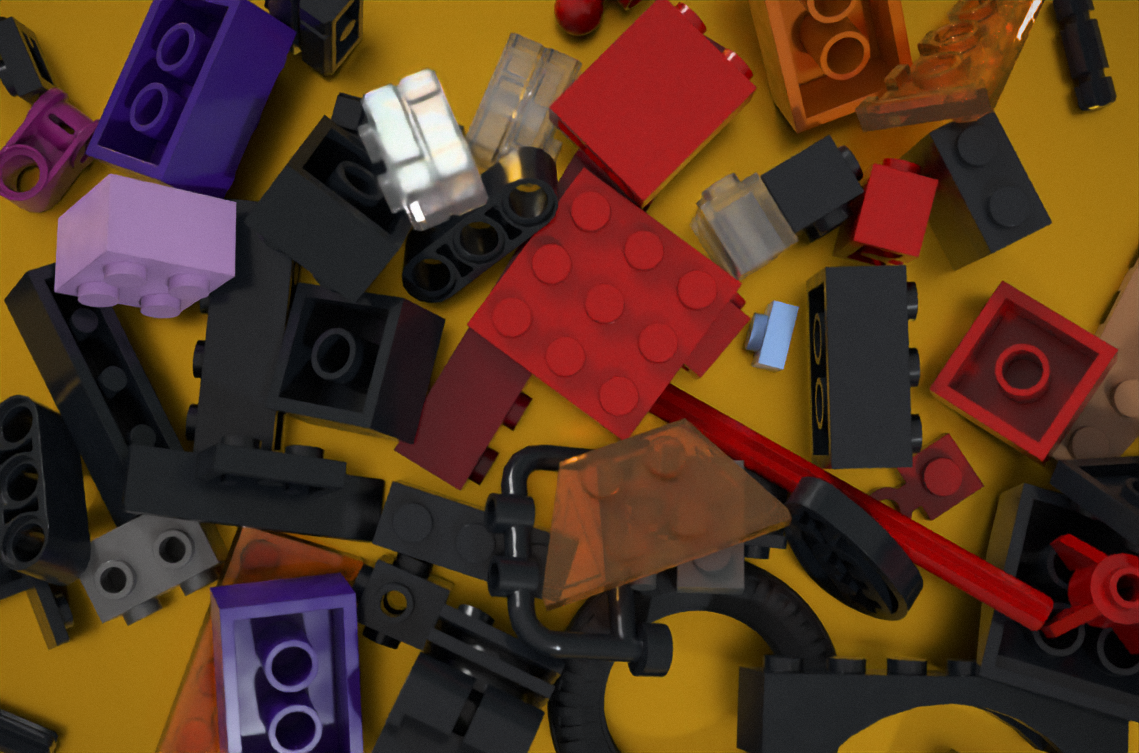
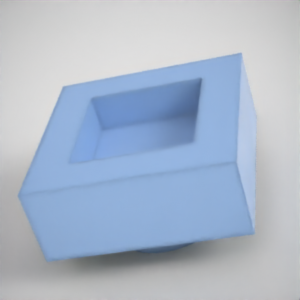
[745,300,799,372]

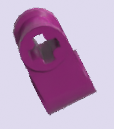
[0,87,100,213]

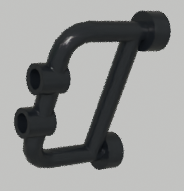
[484,440,673,678]

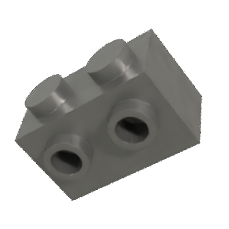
[80,515,232,626]

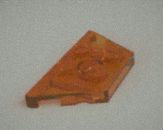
[542,418,792,612]

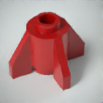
[1040,533,1139,655]

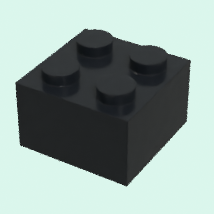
[243,115,429,304]
[264,282,446,445]

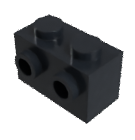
[746,134,864,249]

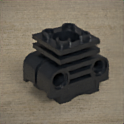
[371,604,566,753]

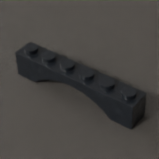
[736,655,1129,753]

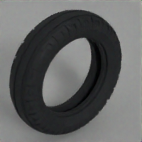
[547,561,839,753]

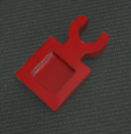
[867,433,984,521]

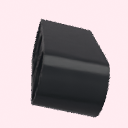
[401,146,558,303]
[0,394,91,586]

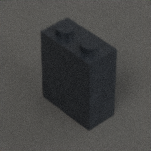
[900,102,1052,271]

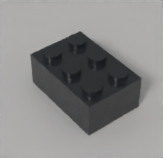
[806,265,922,469]

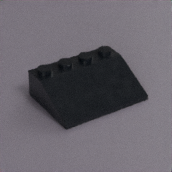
[975,483,1139,724]

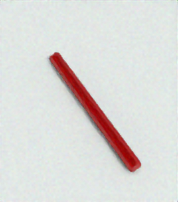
[648,383,1054,631]

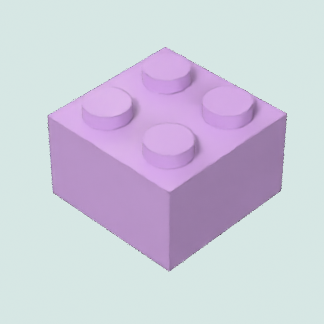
[54,173,236,318]

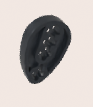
[782,477,923,621]

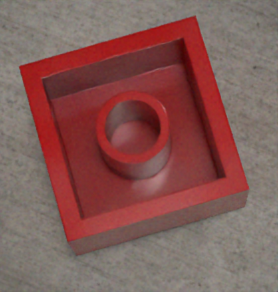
[929,280,1118,467]

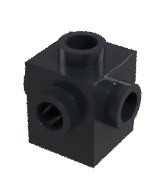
[352,552,454,651]

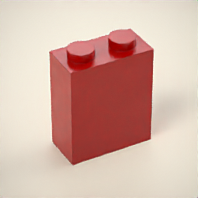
[549,0,757,209]

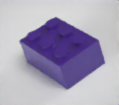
[85,0,297,199]
[210,573,363,753]

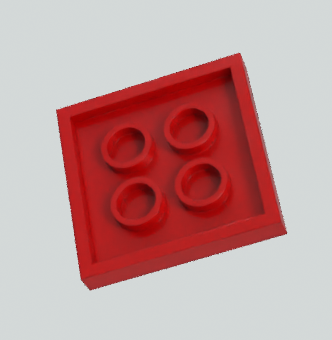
[467,167,742,443]

